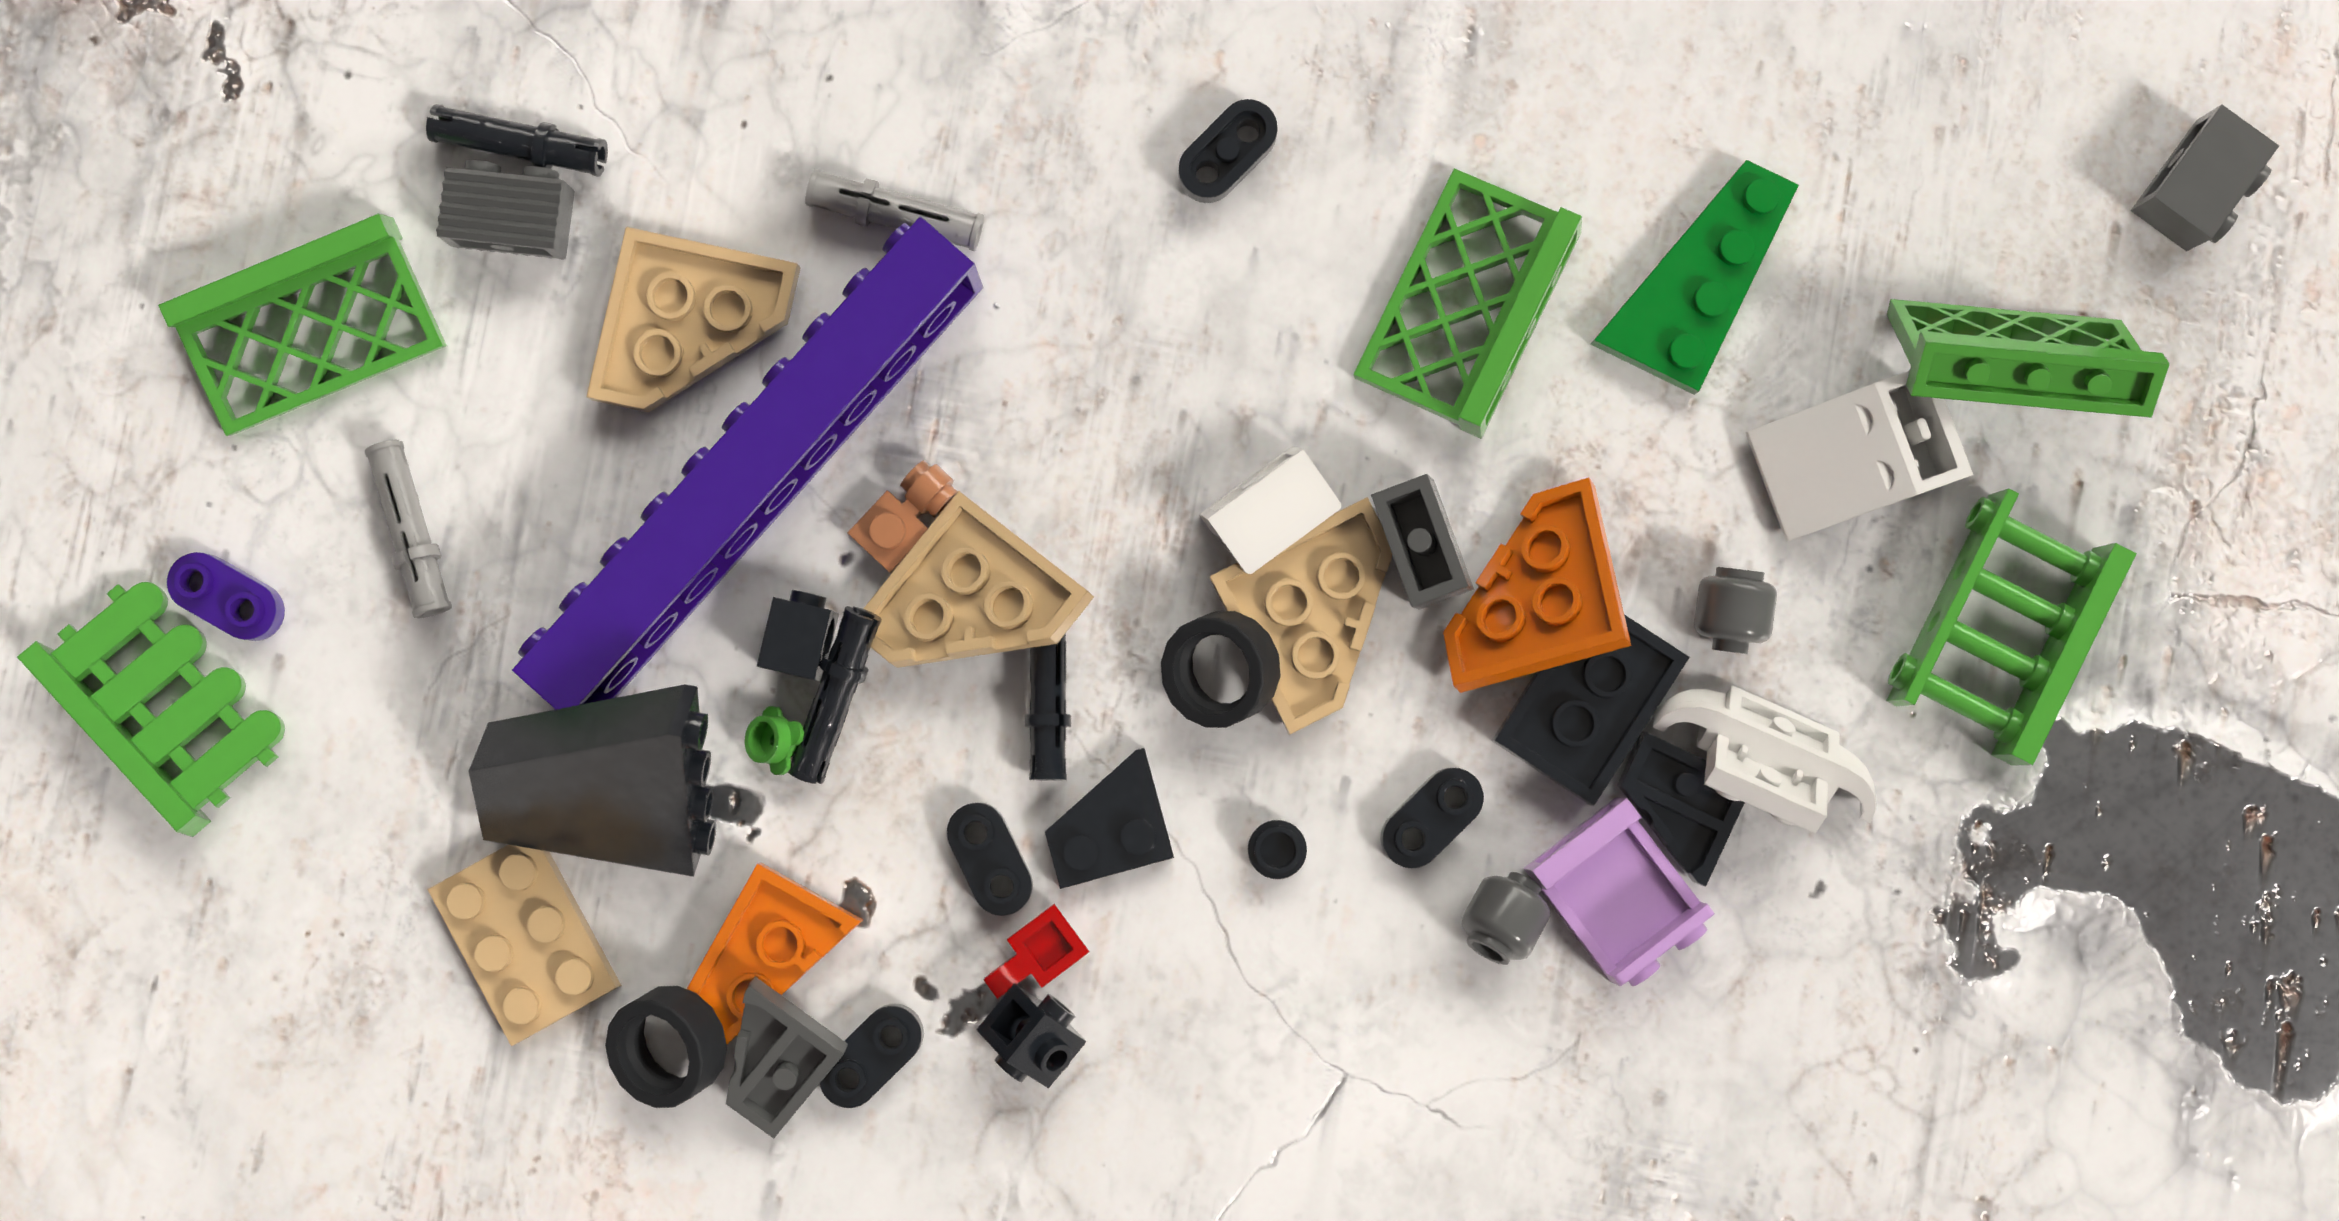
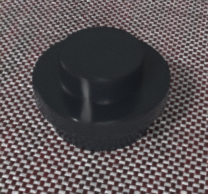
[1248,820,1307,879]

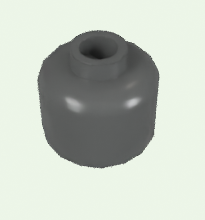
[1694,567,1777,654]
[1461,872,1551,965]

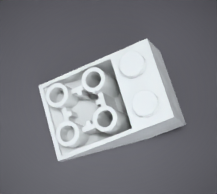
[1746,370,1973,542]

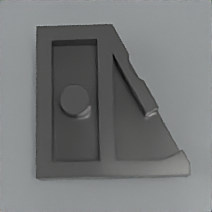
[726,976,848,1139]

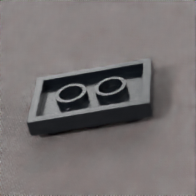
[1491,614,1690,806]

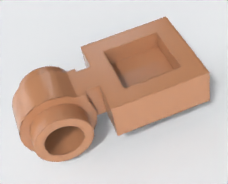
[847,460,958,574]

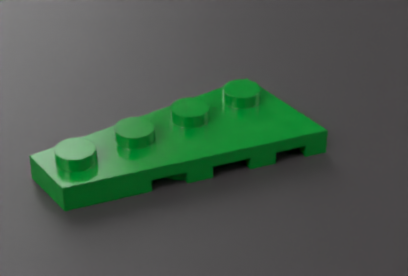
[1590,160,1799,395]

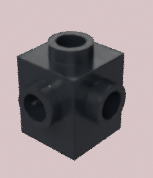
[976,983,1087,1088]

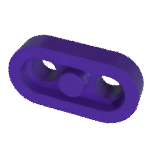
[167,552,285,641]

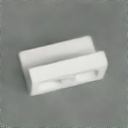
[1199,446,1341,574]

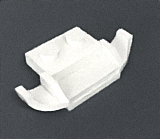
[1653,685,1876,833]

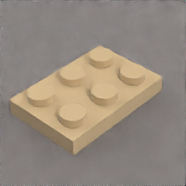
[427,845,622,1046]

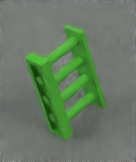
[1886,488,2137,765]

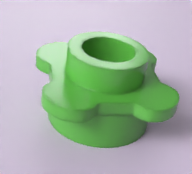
[744,706,804,775]

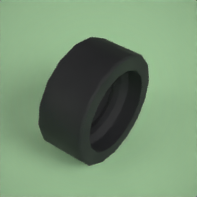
[1161,611,1281,728]
[605,986,727,1108]

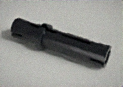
[426,104,608,177]
[788,606,882,784]
[1025,633,1071,781]

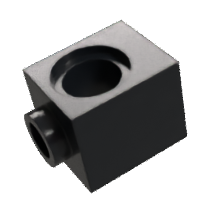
[756,590,839,681]

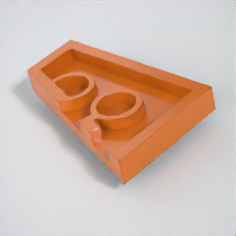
[687,863,863,1045]

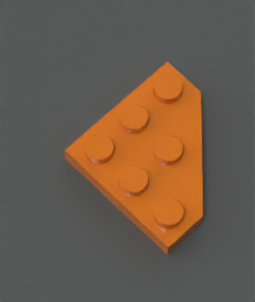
[1443,477,1631,693]

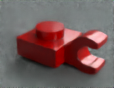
[983,903,1090,999]

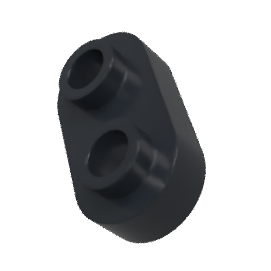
[1178,99,1278,203]
[1380,768,1484,868]
[947,803,1033,916]
[820,1004,924,1108]

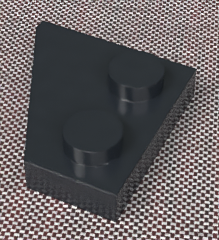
[1617,732,1745,887]
[1045,748,1174,889]

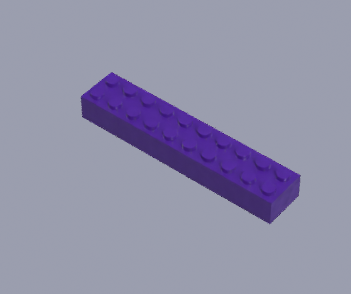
[512,216,984,710]

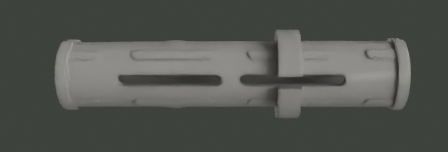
[805,169,984,251]
[364,440,452,618]

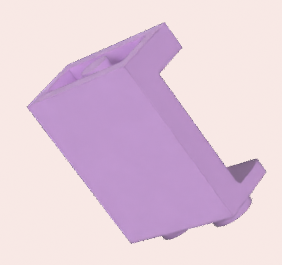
[1523,797,1715,986]

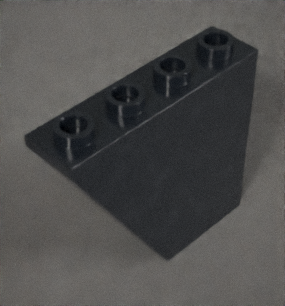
[468,684,717,877]

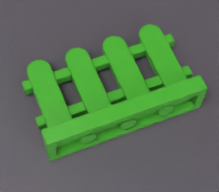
[17,582,285,837]

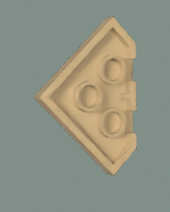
[586,227,801,413]
[863,491,1094,668]
[1210,497,1393,735]

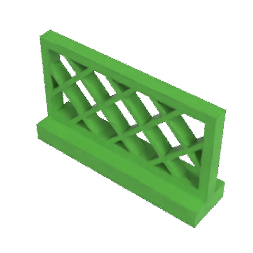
[1353,168,1582,439]
[158,213,447,436]
[1886,299,2170,418]

